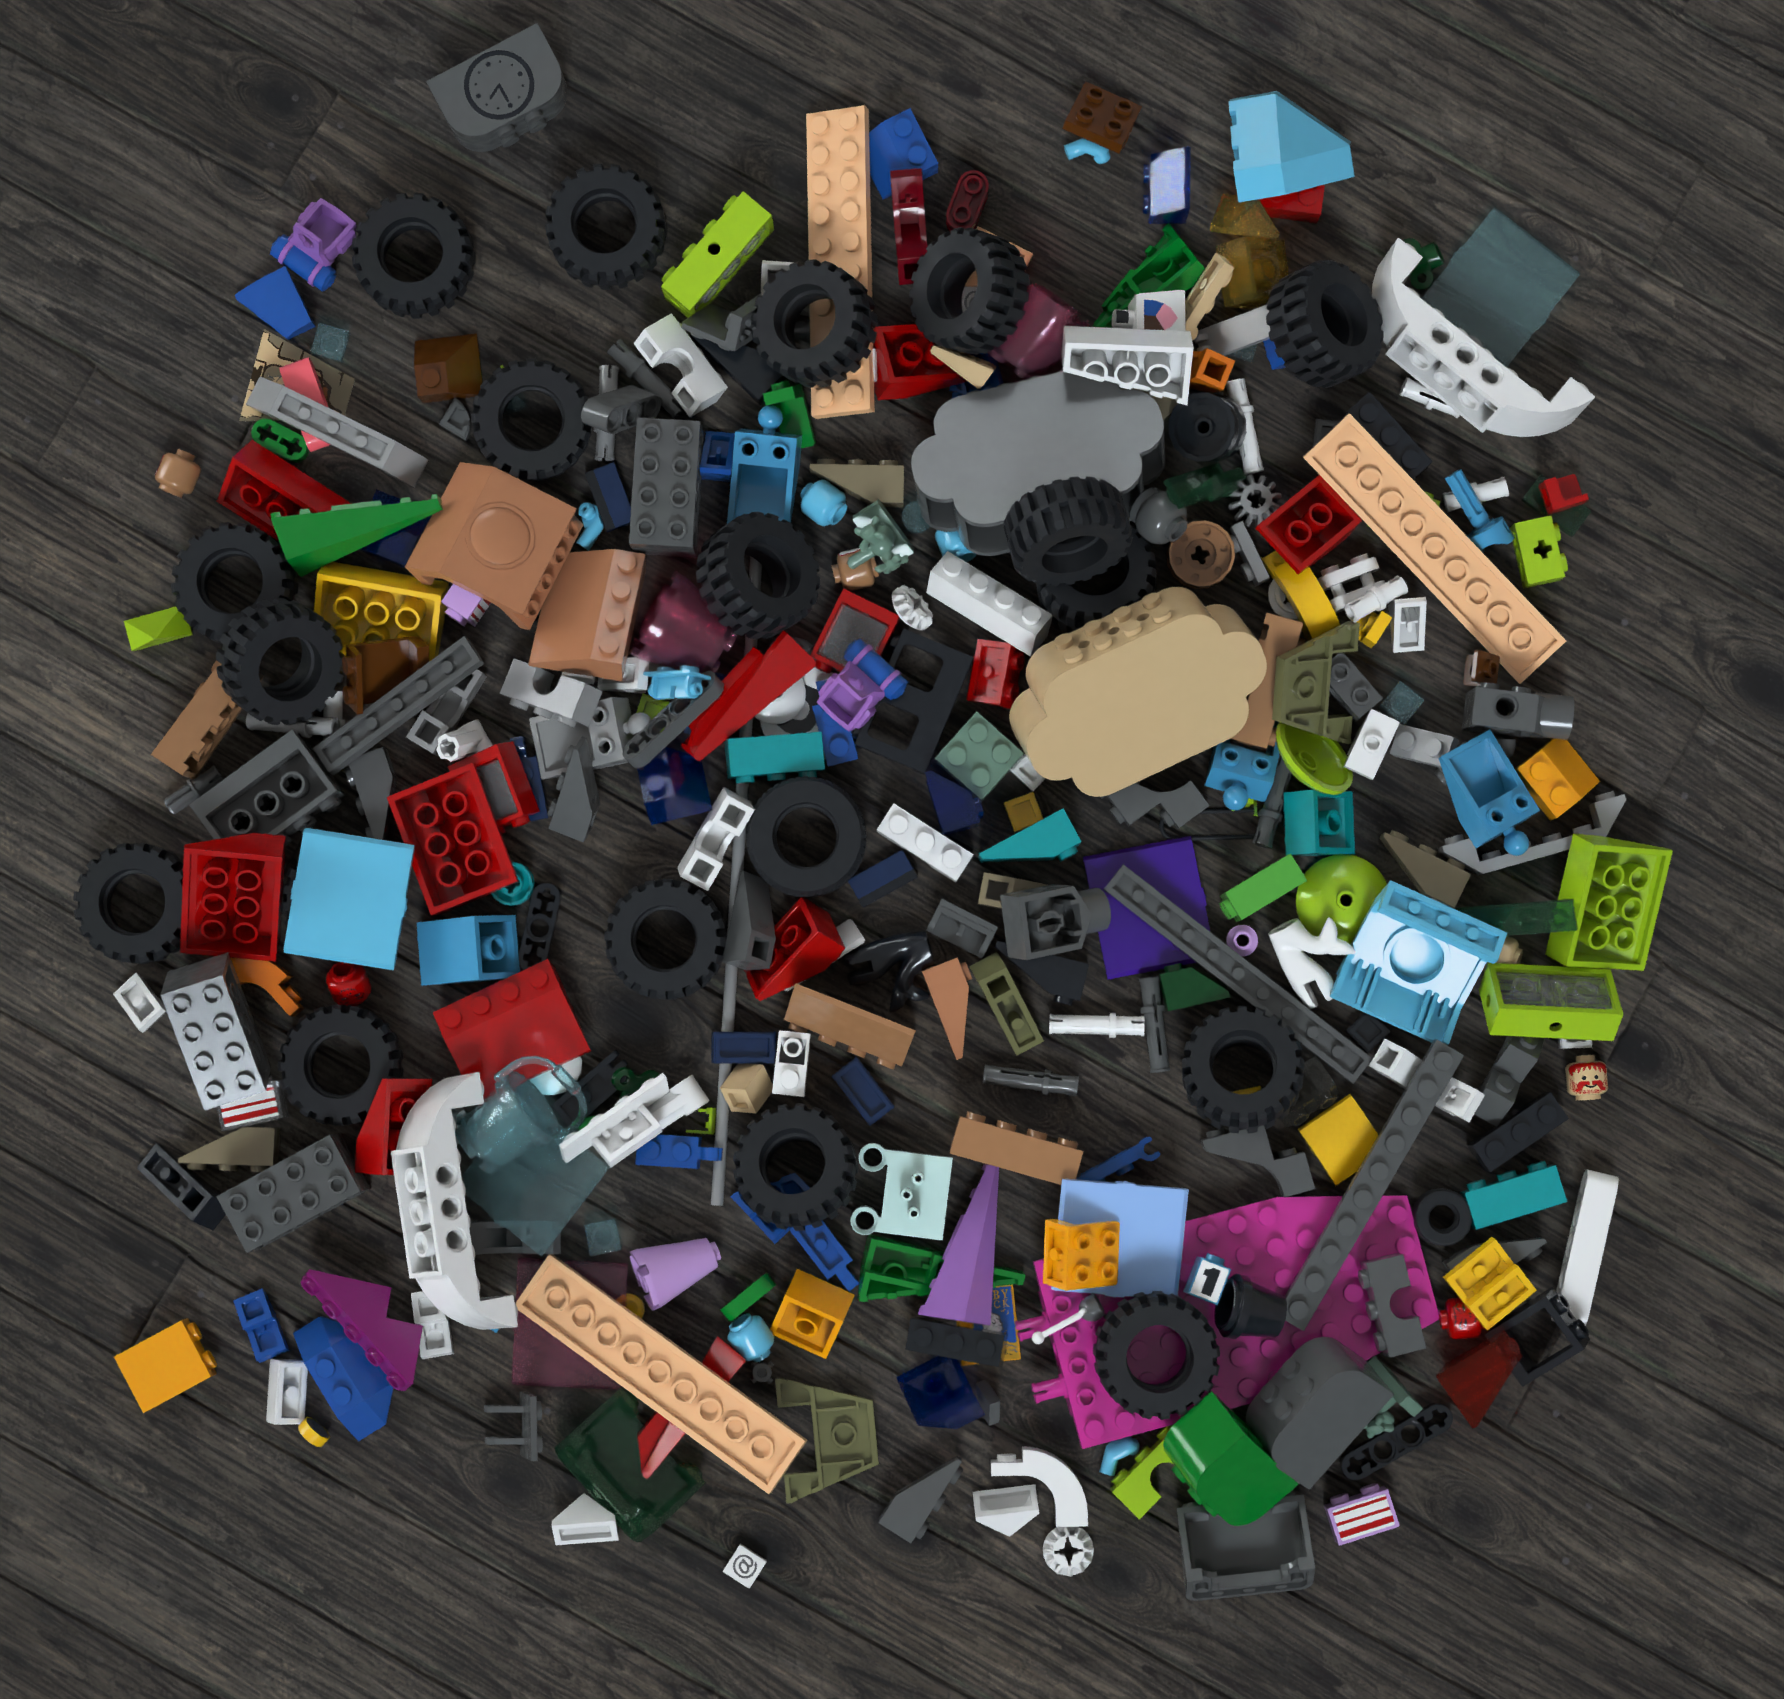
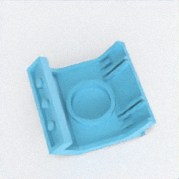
[1329,880,1507,1045]

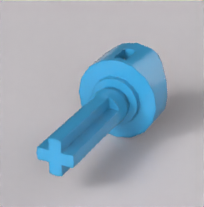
[1445,469,1515,553]

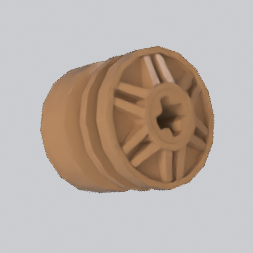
[1166,520,1235,589]

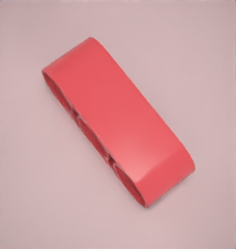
[279,357,330,452]

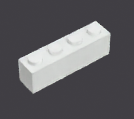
[926,551,1053,657]

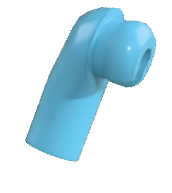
[1064,138,1111,164]
[576,502,604,551]
[1099,1436,1140,1476]

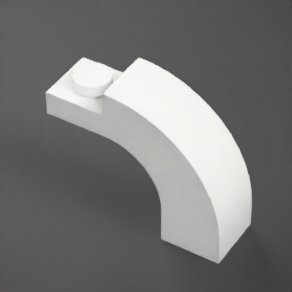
[1369,1039,1485,1122]
[990,1446,1088,1527]

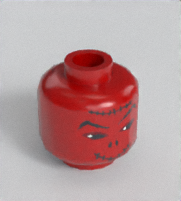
[326,962,372,1006]
[1439,1298,1485,1339]

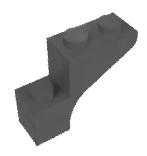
[1100,781,1210,830]
[1474,1036,1545,1127]
[1200,1125,1315,1197]

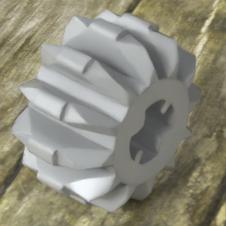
[1228,475,1282,528]

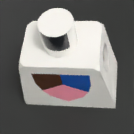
[1112,290,1186,331]

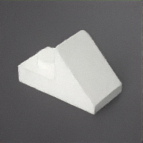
[597,657,650,694]
[113,973,167,1033]

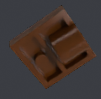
[1062,81,1142,154]

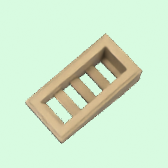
[930,343,997,389]

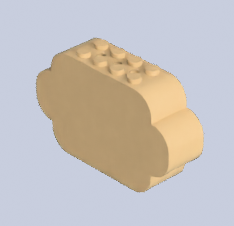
[1009,587,1267,797]

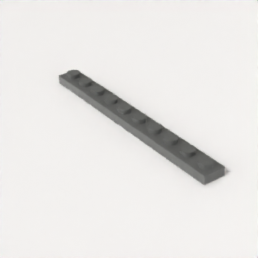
[1103,864,1373,1084]
[1285,1039,1464,1331]

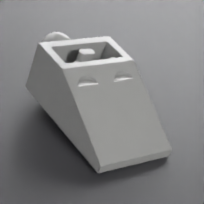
[529,697,651,780]

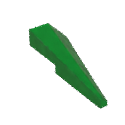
[1085,223,1205,328]
[271,494,443,577]
[857,1234,1026,1302]

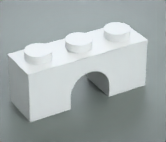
[634,313,728,417]
[677,787,755,891]
[877,803,974,883]

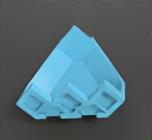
[1229,91,1355,202]

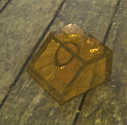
[1216,236,1289,309]

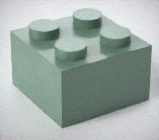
[934,711,1024,803]

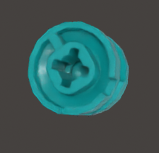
[491,862,535,906]

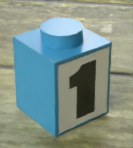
[1183,1253,1231,1305]

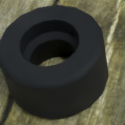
[1412,1188,1472,1246]

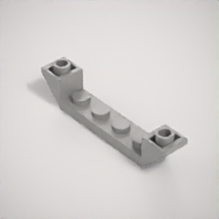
[246,377,429,488]
[1438,791,1626,875]

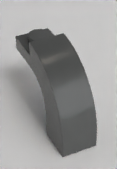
[469,1220,561,1255]

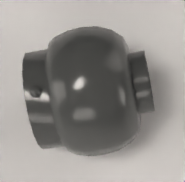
[1130,487,1187,545]

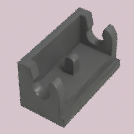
[926,899,998,959]

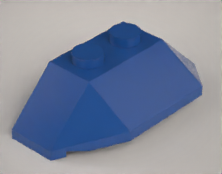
[293,1316,394,1442]

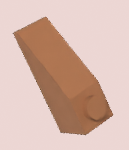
[922,957,972,1060]

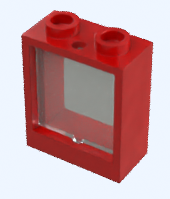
[810,588,900,674]
[448,741,540,835]

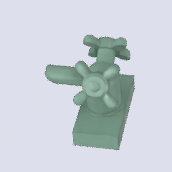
[847,499,914,574]
[1364,1356,1423,1438]

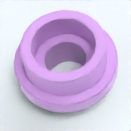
[1226,925,1258,956]

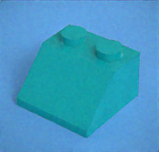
[1283,790,1355,856]

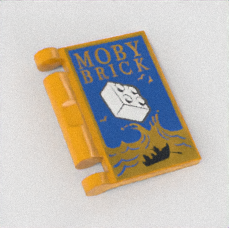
[956,1285,1021,1366]

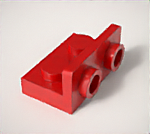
[967,639,1025,709]

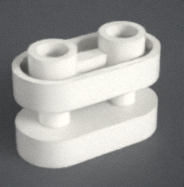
[1317,553,1385,613]

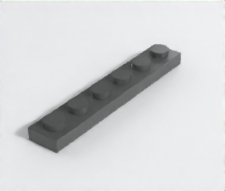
[313,636,485,775]

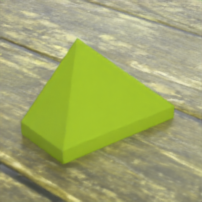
[124,607,193,651]

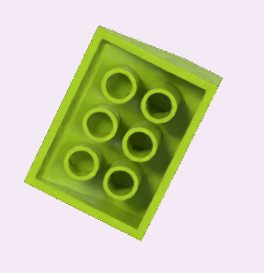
[1545,834,1673,971]

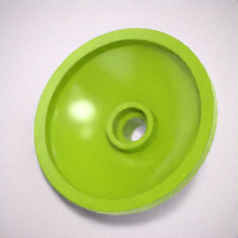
[1276,722,1353,795]
[1295,854,1387,945]

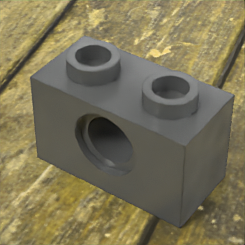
[1329,653,1383,722]

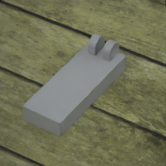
[1194,304,1270,356]

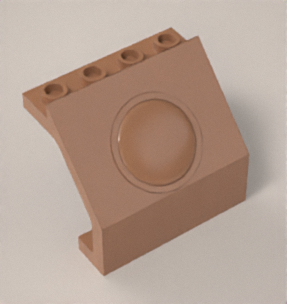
[405,462,583,630]

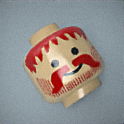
[1565,1055,1608,1100]

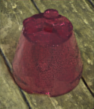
[988,278,1095,380]
[629,571,737,674]

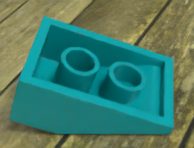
[978,808,1081,863]

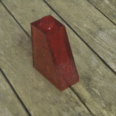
[1436,1330,1522,1428]

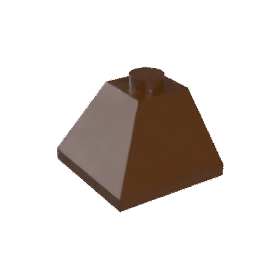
[414,333,483,403]

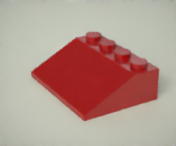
[387,762,519,915]
[180,833,286,962]
[433,959,591,1101]

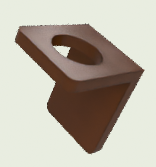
[1463,650,1500,686]

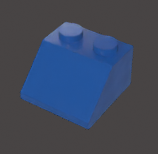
[869,108,938,200]

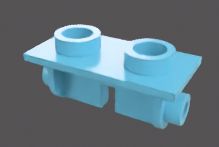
[643,665,711,700]

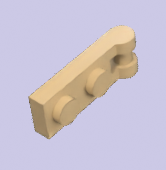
[1185,252,1235,341]

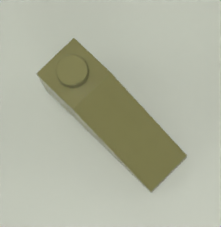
[969,952,1044,1056]

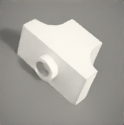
[1343,709,1400,780]

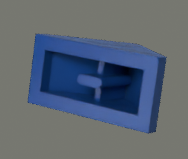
[700,431,735,482]

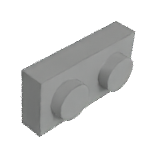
[1229,521,1270,587]
[1390,724,1459,768]

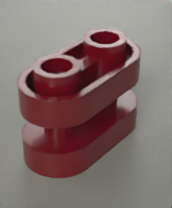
[946,170,989,232]

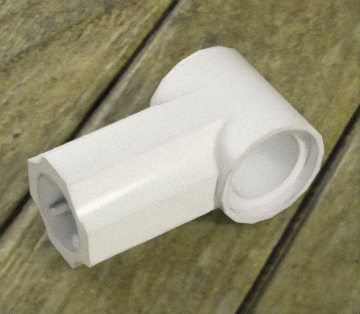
[436,719,493,762]
[646,1075,710,1129]

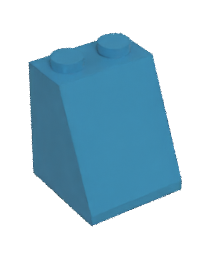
[417,915,520,986]

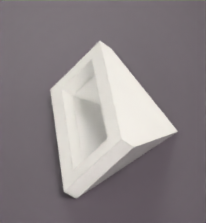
[972,1484,1039,1537]
[552,1493,619,1545]

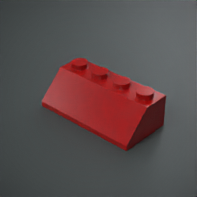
[217,440,352,541]

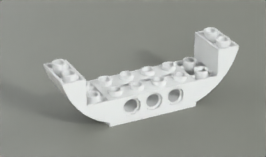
[1372,238,1595,437]
[391,1072,518,1330]

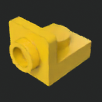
[1352,611,1393,648]

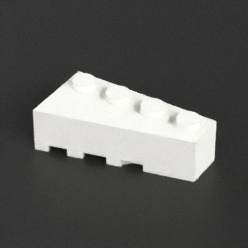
[1061,326,1194,405]

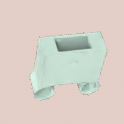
[851,1143,953,1240]

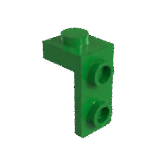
[763,380,816,448]

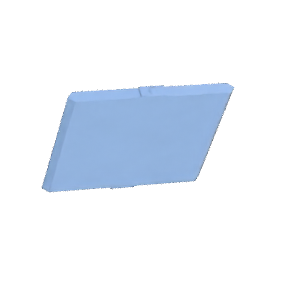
[1051,1179,1189,1298]

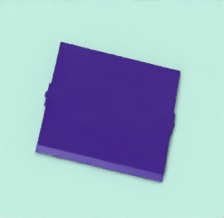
[1083,836,1210,980]

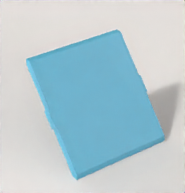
[284,828,415,970]

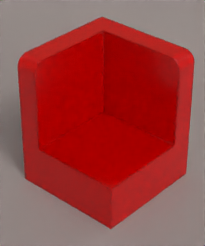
[1538,474,1589,515]

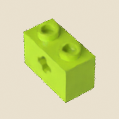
[1510,516,1568,588]

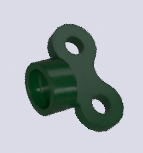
[1403,238,1445,290]
[611,1067,660,1099]

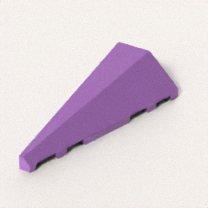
[918,1164,999,1326]

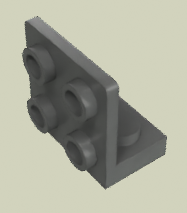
[681,294,763,351]

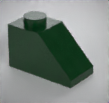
[1158,963,1230,1012]

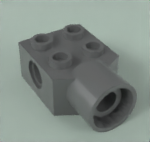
[1462,682,1575,740]
[1000,884,1111,960]

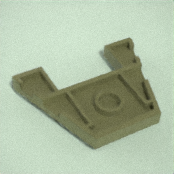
[1272,621,1360,744]
[775,1378,879,1504]

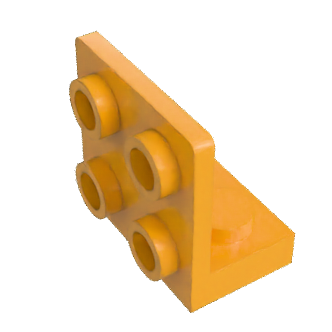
[1043,1219,1120,1291]

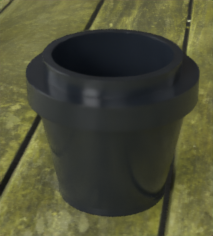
[1214,1274,1287,1339]

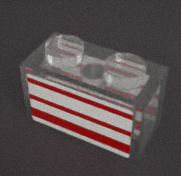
[217,1076,289,1131]

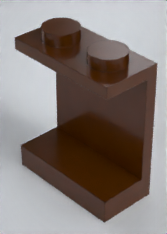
[342,636,430,715]

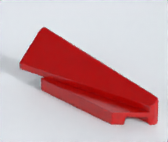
[681,630,816,761]
[637,1336,746,1479]

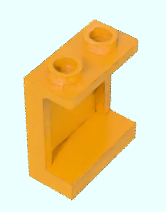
[114,1318,217,1413]

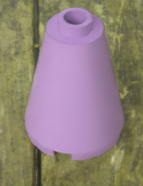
[629,1238,721,1311]

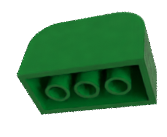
[1163,1391,1299,1526]

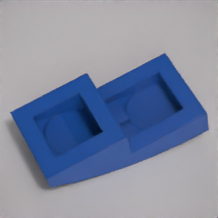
[234,1288,289,1363]

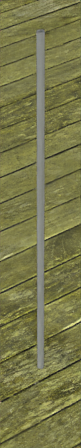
[711,556,762,1206]

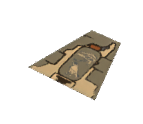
[239,329,355,421]

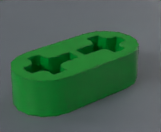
[251,418,309,463]
[720,1272,777,1322]

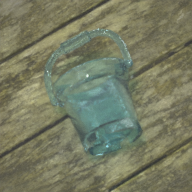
[455,1056,587,1174]

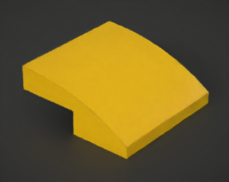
[1298,1094,1378,1185]
[1443,1237,1537,1331]

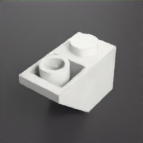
[772,1030,811,1097]

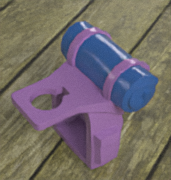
[270,198,357,292]
[817,638,908,732]

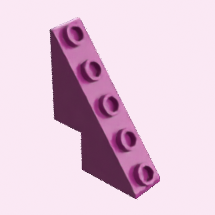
[301,1269,423,1391]

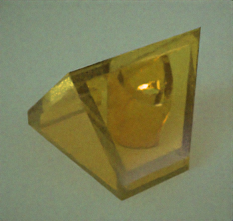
[1210,193,1279,239]

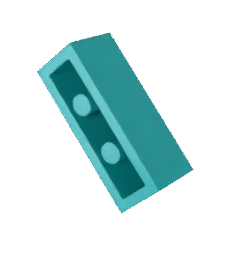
[724,732,825,784]
[1460,1160,1567,1230]

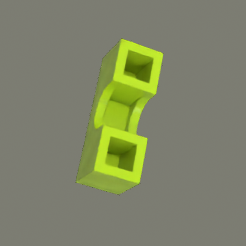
[1110,1424,1174,1520]

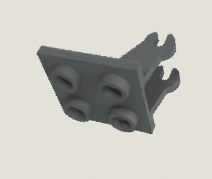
[484,1391,543,1461]

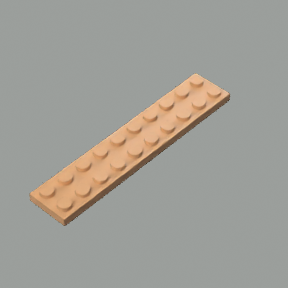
[806,105,875,419]
[1303,413,1566,684]
[515,1254,807,1494]

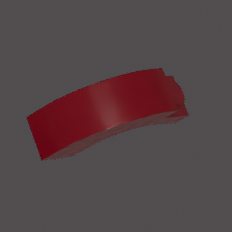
[890,168,928,285]

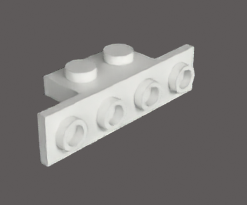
[559,1073,669,1168]

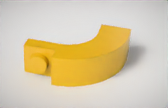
[1261,551,1340,641]

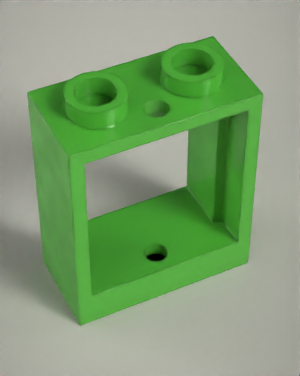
[1219,853,1307,922]

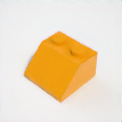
[1515,739,1600,821]
[770,1269,855,1359]

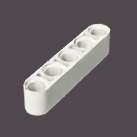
[1551,1169,1619,1326]

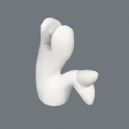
[1268,917,1356,1009]

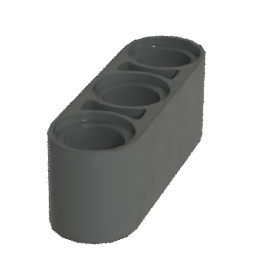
[581,385,661,434]

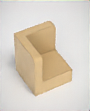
[720,1063,773,1113]

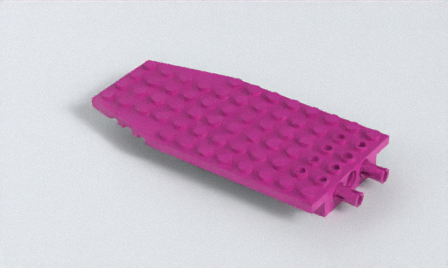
[1015,1195,1439,1449]

